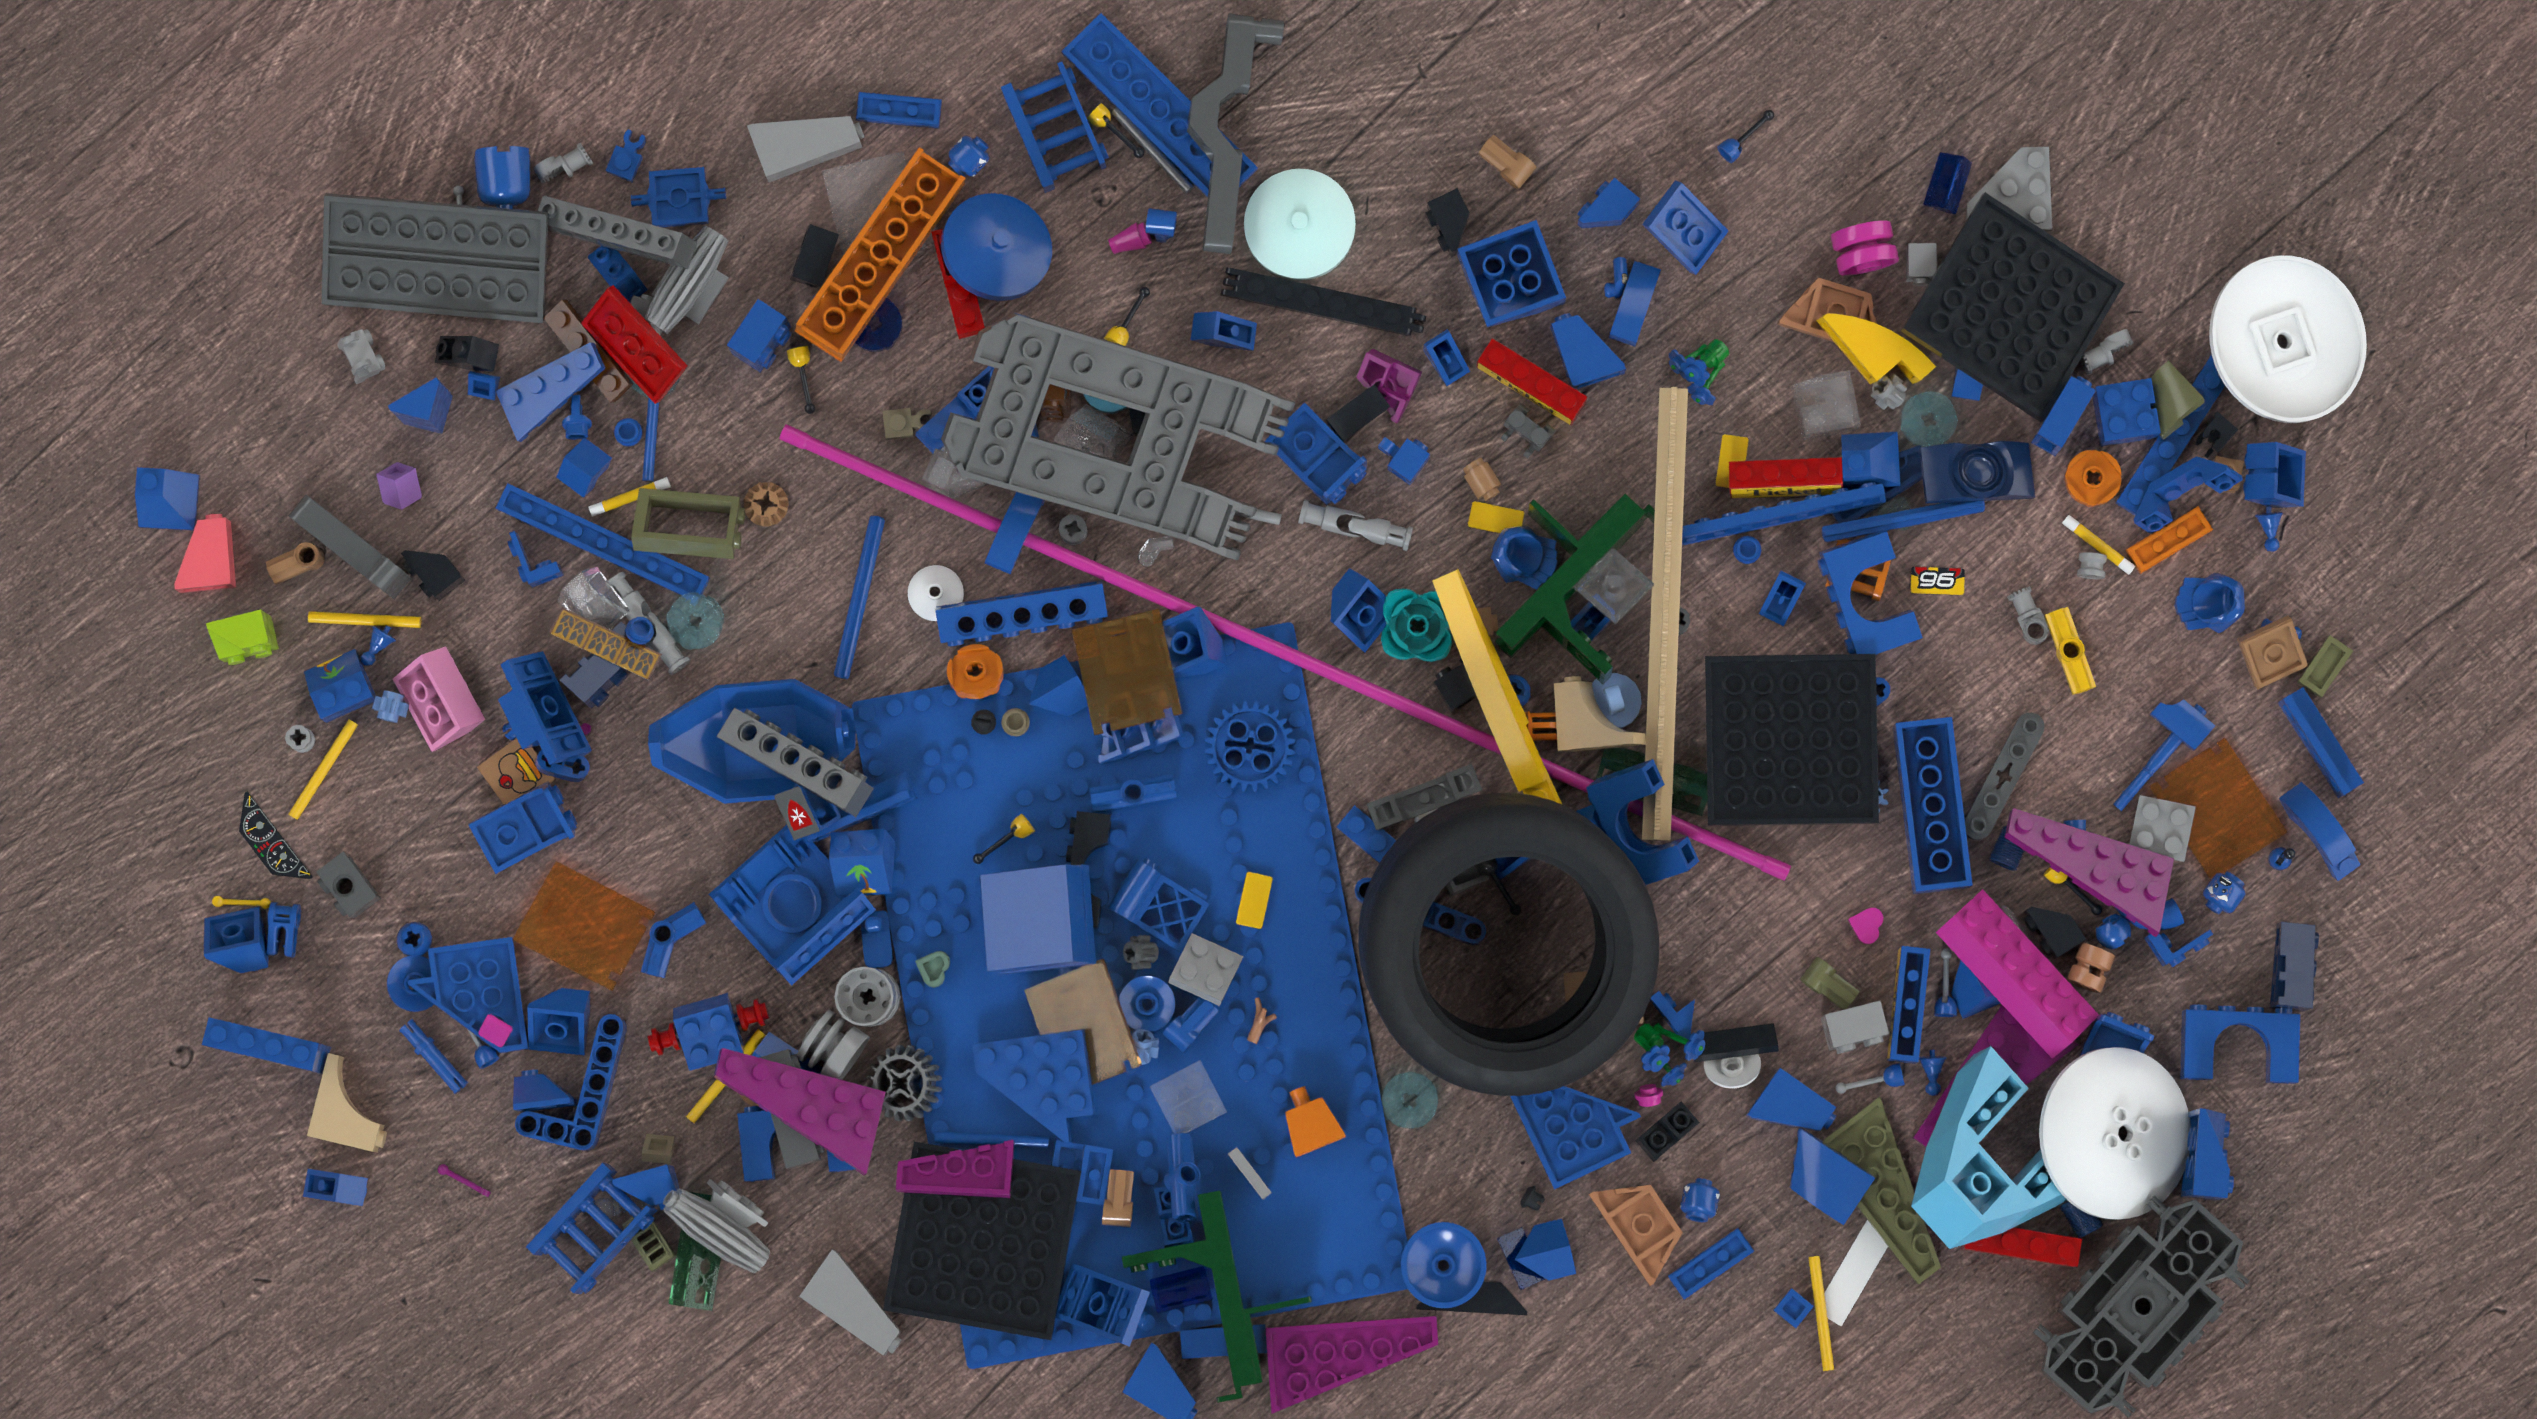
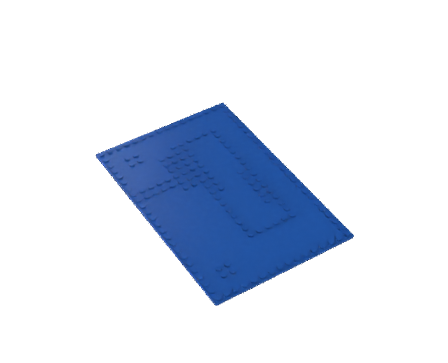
[852,622,1408,1369]

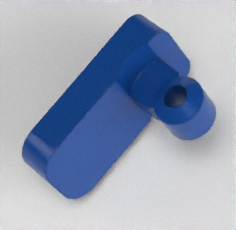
[861,910,893,969]

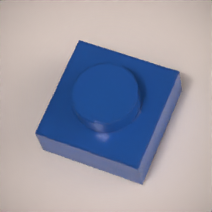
[1773,1288,1814,1329]

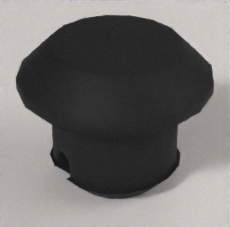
[971,710,996,735]
[1520,1186,1545,1211]

